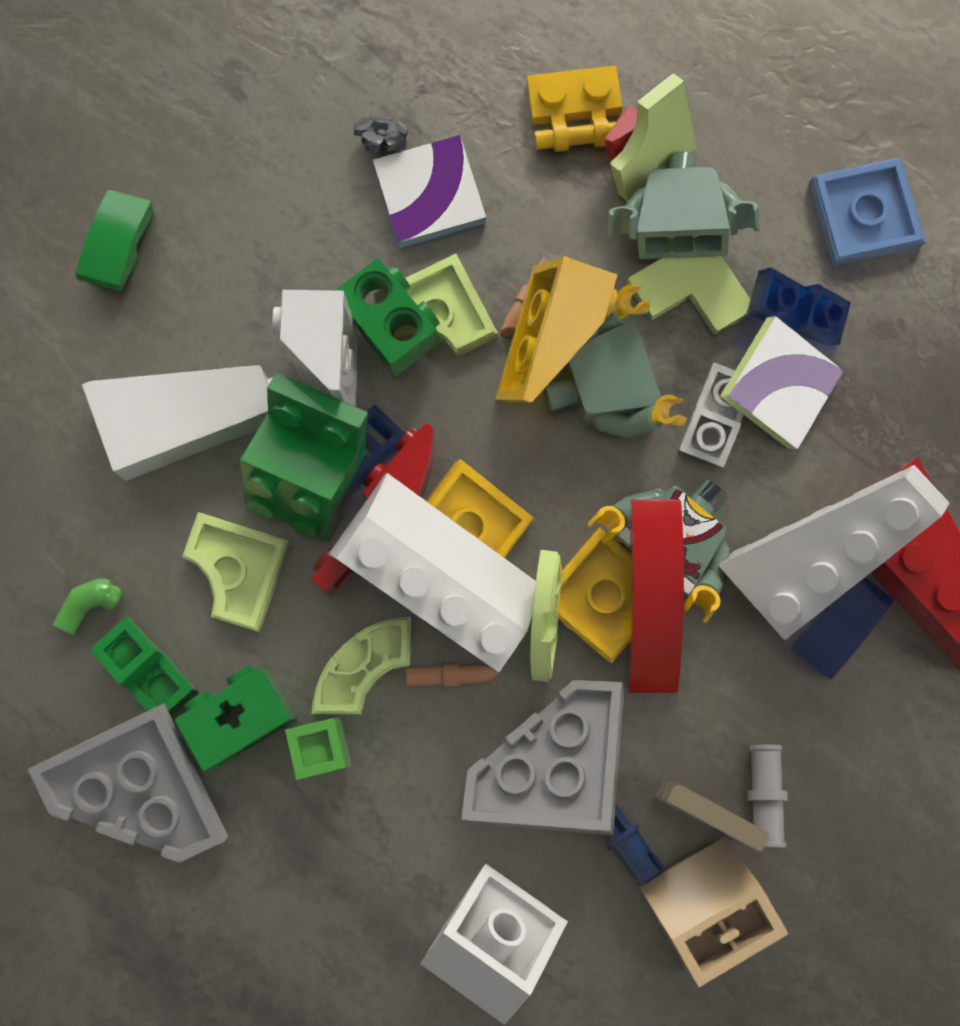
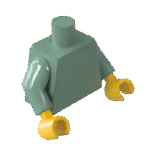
[544,285,687,438]

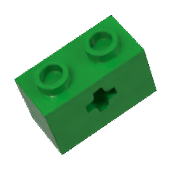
[174,665,298,772]

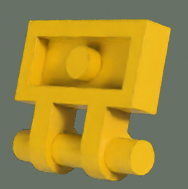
[526,65,623,152]

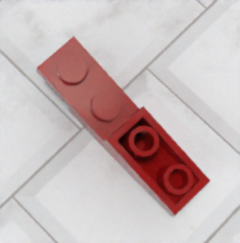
[311,422,435,597]

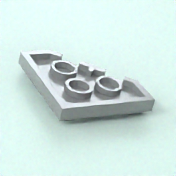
[461,680,624,835]
[27,703,229,863]

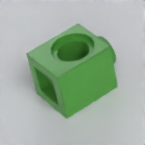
[285,717,352,780]

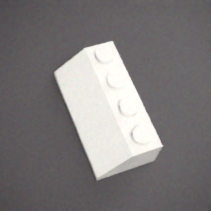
[329,473,536,672]

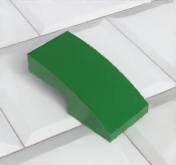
[75,189,154,292]
[90,616,199,717]

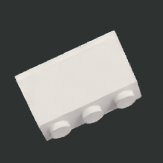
[272,290,359,407]

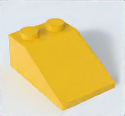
[495,256,617,403]

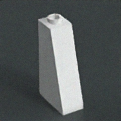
[82,365,273,481]

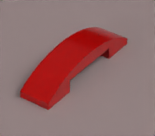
[628,499,684,693]

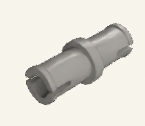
[747,745,788,847]

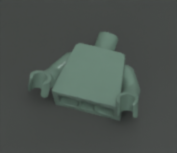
[608,151,760,259]

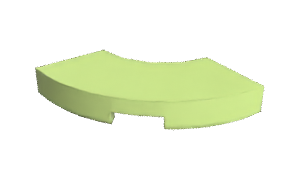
[530,550,563,682]
[312,617,412,715]

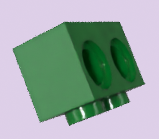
[334,257,440,377]

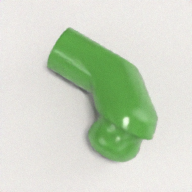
[52,578,122,635]

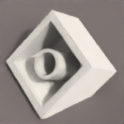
[420,863,568,1025]

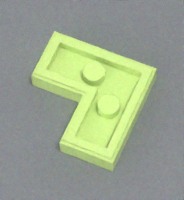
[626,256,756,336]

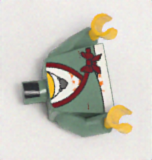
[588,480,729,623]

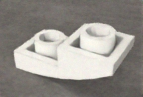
[679,363,743,468]

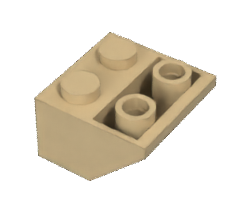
[639,836,789,987]

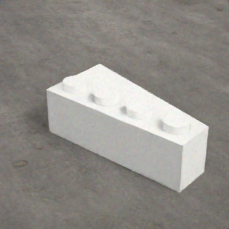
[718,465,950,640]

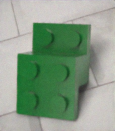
[240,372,368,542]

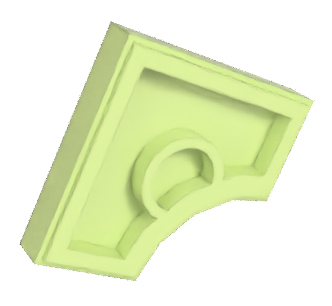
[610,74,697,202]
[373,254,498,358]
[182,512,290,633]

